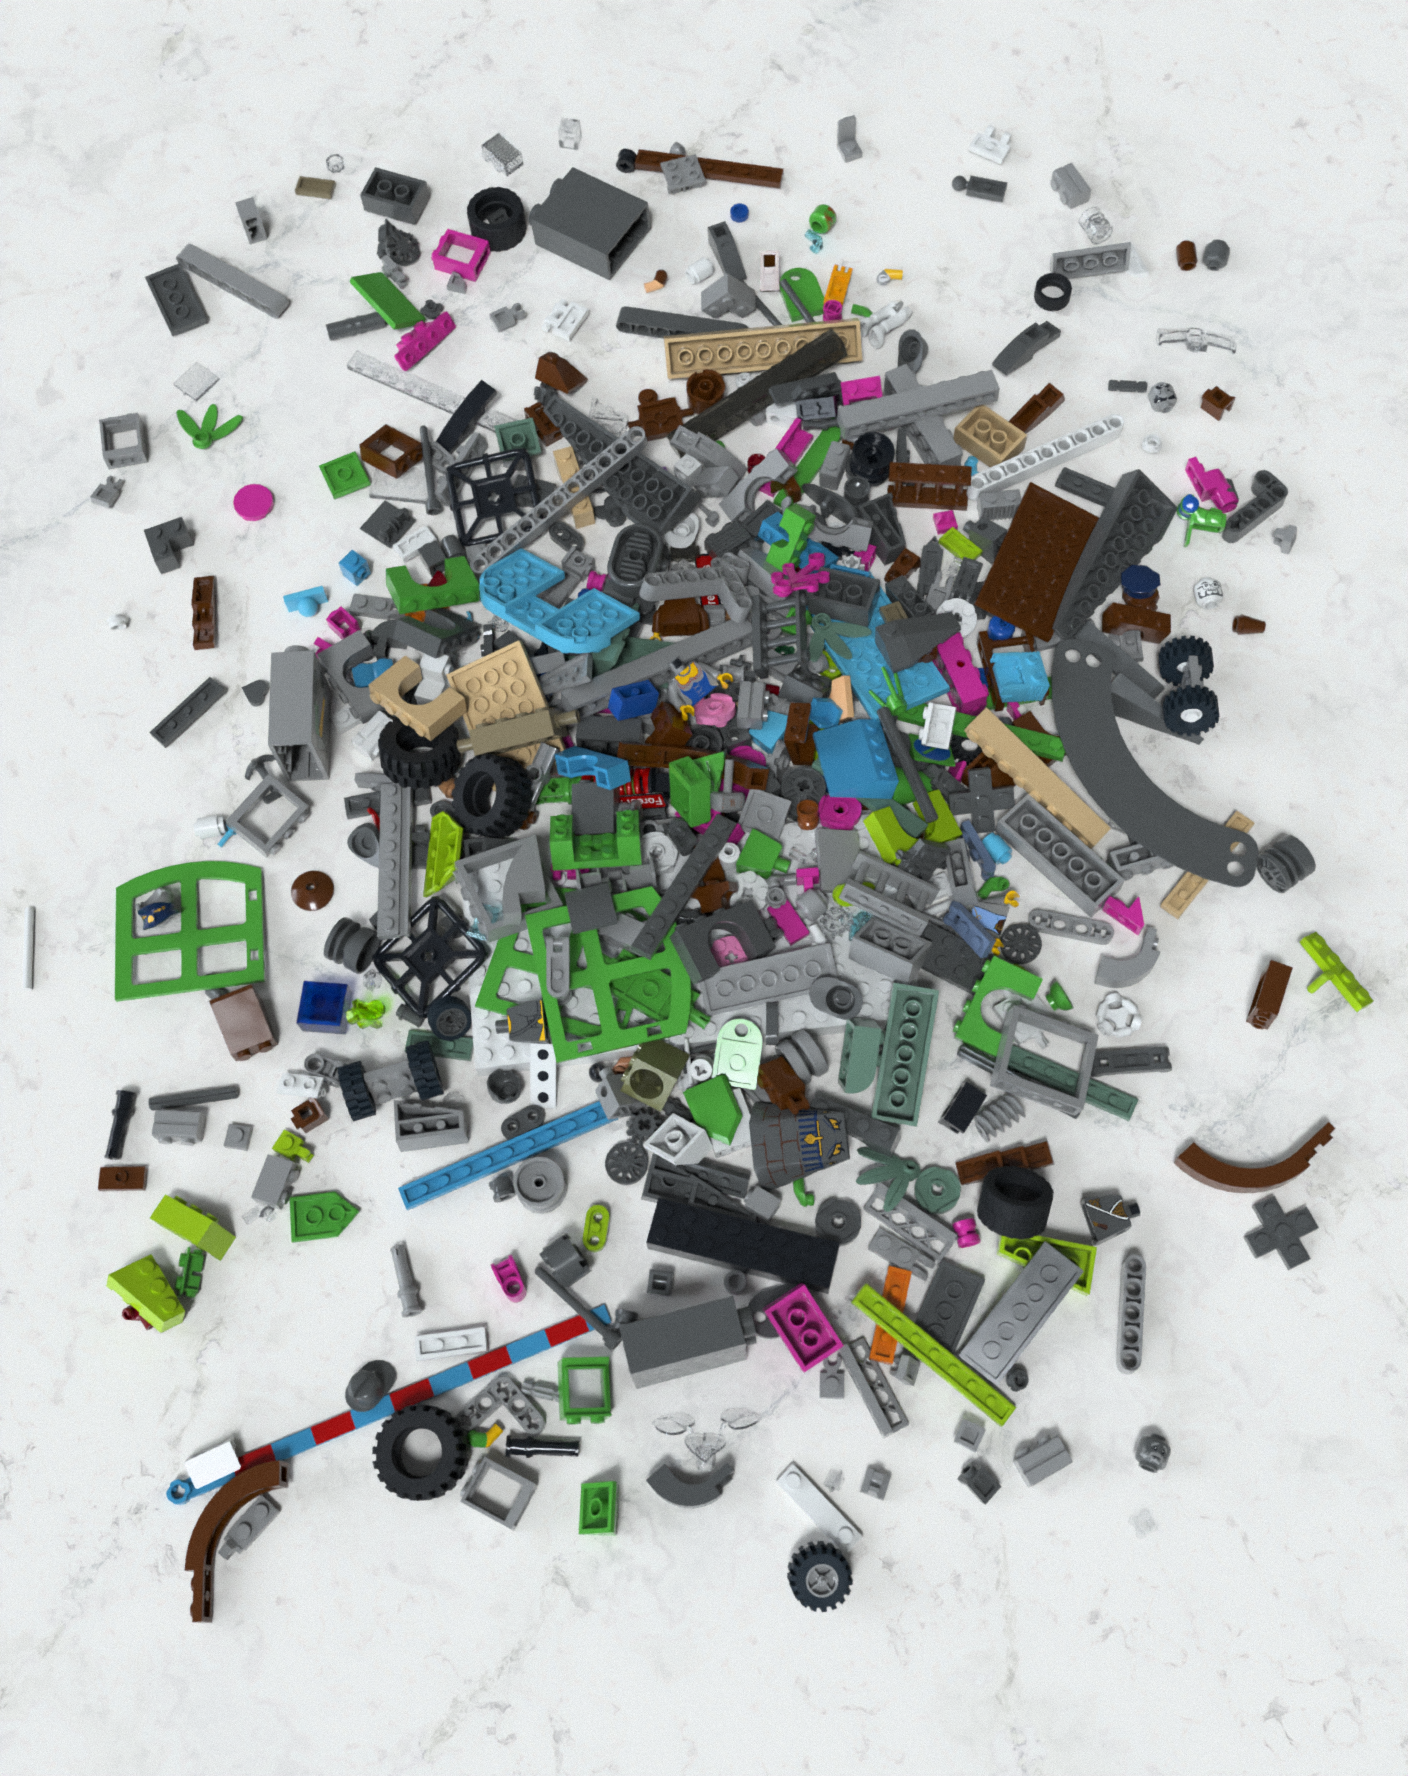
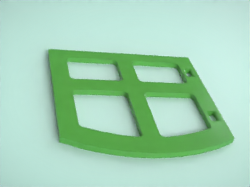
[115,861,265,1002]
[525,886,691,1063]
[475,887,648,1038]

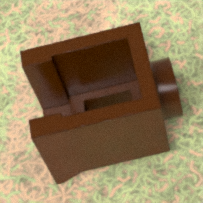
[1200,386,1236,421]
[290,1098,329,1134]

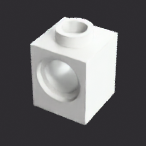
[674,454,702,488]

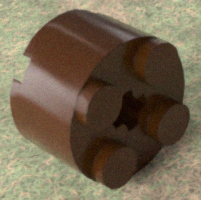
[686,369,726,418]

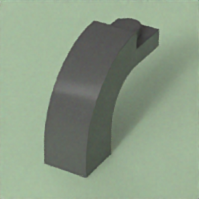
[646,1463,734,1508]

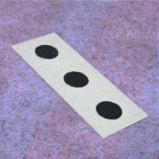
[530,1043,556,1109]

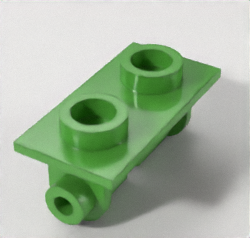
[174,1247,204,1298]

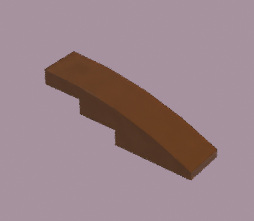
[191,575,216,650]
[955,1141,1055,1185]

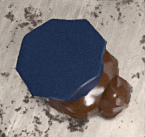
[1121,565,1161,611]

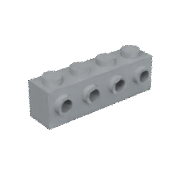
[1106,844,1174,881]

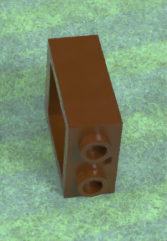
[359,424,423,479]
[1246,960,1293,1030]

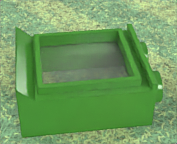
[557,1357,612,1425]

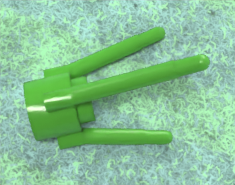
[869,666,908,716]

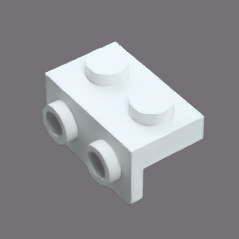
[919,702,957,750]

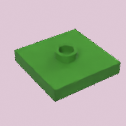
[319,451,371,499]

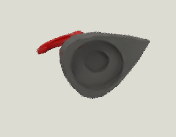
[347,807,380,868]

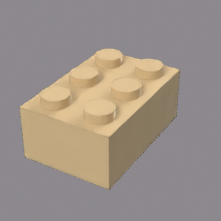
[954,404,1027,468]

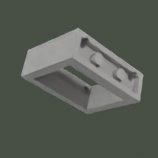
[226,774,309,858]

